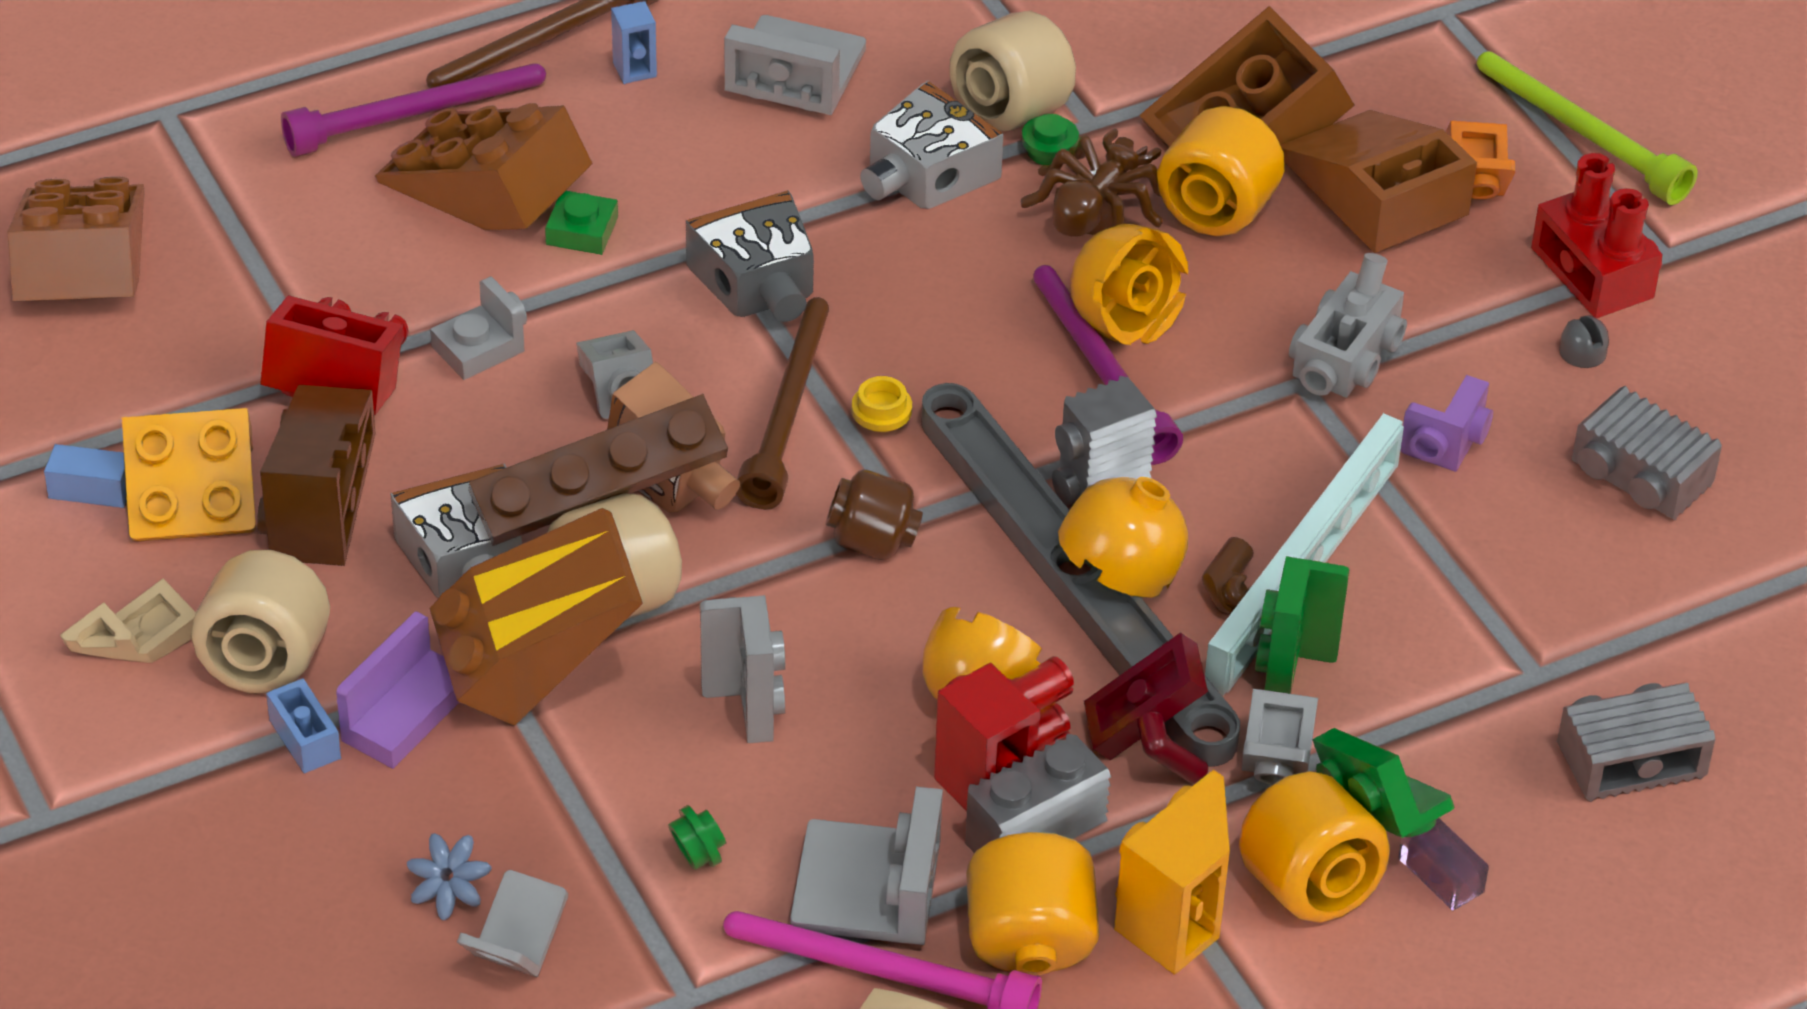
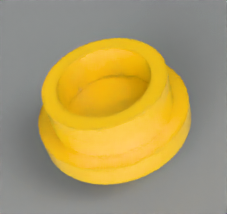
[851,376,912,432]

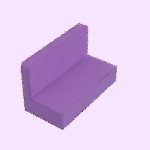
[336,611,459,769]

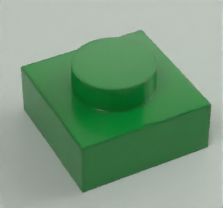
[545,191,618,255]

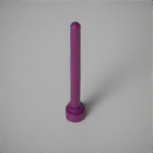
[281,63,546,157]
[1033,265,1183,465]

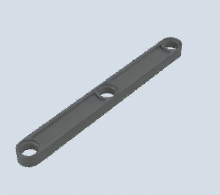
[921,383,1240,767]

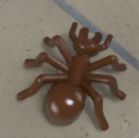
[1021,129,1163,237]

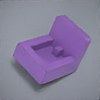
[1401,375,1493,472]

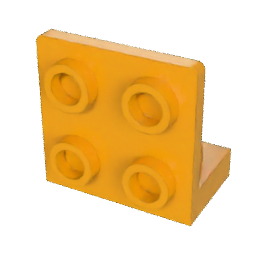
[122,408,256,541]

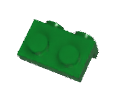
[1255,556,1350,694]
[1312,728,1455,838]

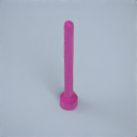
[723,911,1042,1009]

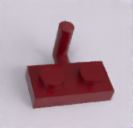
[1084,632,1208,785]

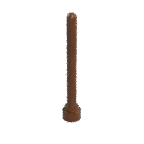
[426,0,659,89]
[736,297,829,510]

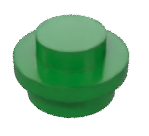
[1022,114,1079,165]
[668,805,727,870]

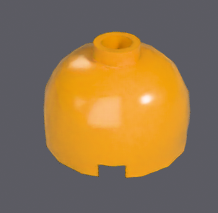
[1070,224,1188,346]
[1058,477,1188,598]
[923,607,1042,700]

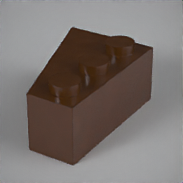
[257,385,376,566]

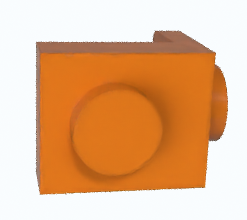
[1446,120,1515,199]

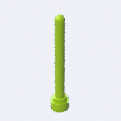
[1477,51,1698,205]

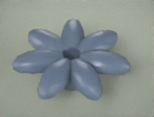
[406,833,492,920]

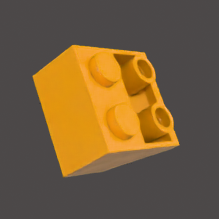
[1114,769,1230,975]

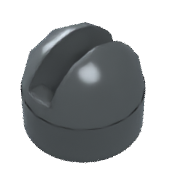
[1559,315,1609,368]

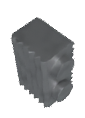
[1052,376,1157,507]
[1572,386,1722,520]
[1557,683,1716,802]
[965,734,1111,853]

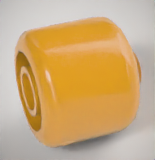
[1157,106,1285,236]
[1238,771,1390,922]
[966,832,1099,975]

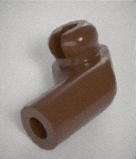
[1202,537,1254,615]

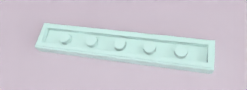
[1205,413,1404,696]

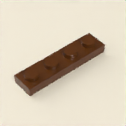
[468,394,728,546]

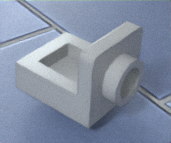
[1242,689,1318,784]

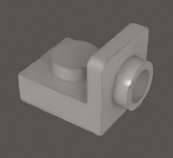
[430,276,527,380]
[576,330,653,419]

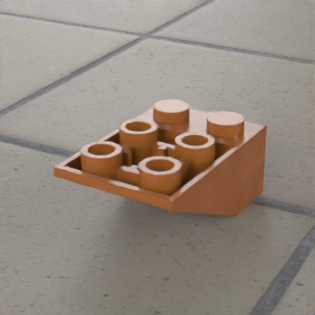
[375,103,593,230]
[1280,110,1477,253]
[7,177,144,301]

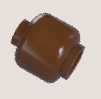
[826,469,923,560]

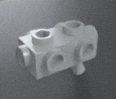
[1289,253,1407,398]

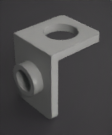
[457,870,568,977]

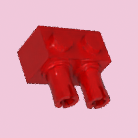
[1531,153,1663,318]
[260,295,409,415]
[934,656,1074,812]

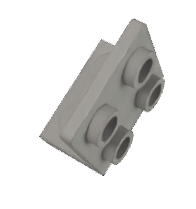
[724,15,866,115]
[790,786,943,945]

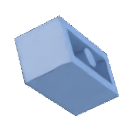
[611,1,657,84]
[44,444,127,508]
[266,678,341,773]

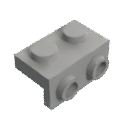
[700,595,785,743]

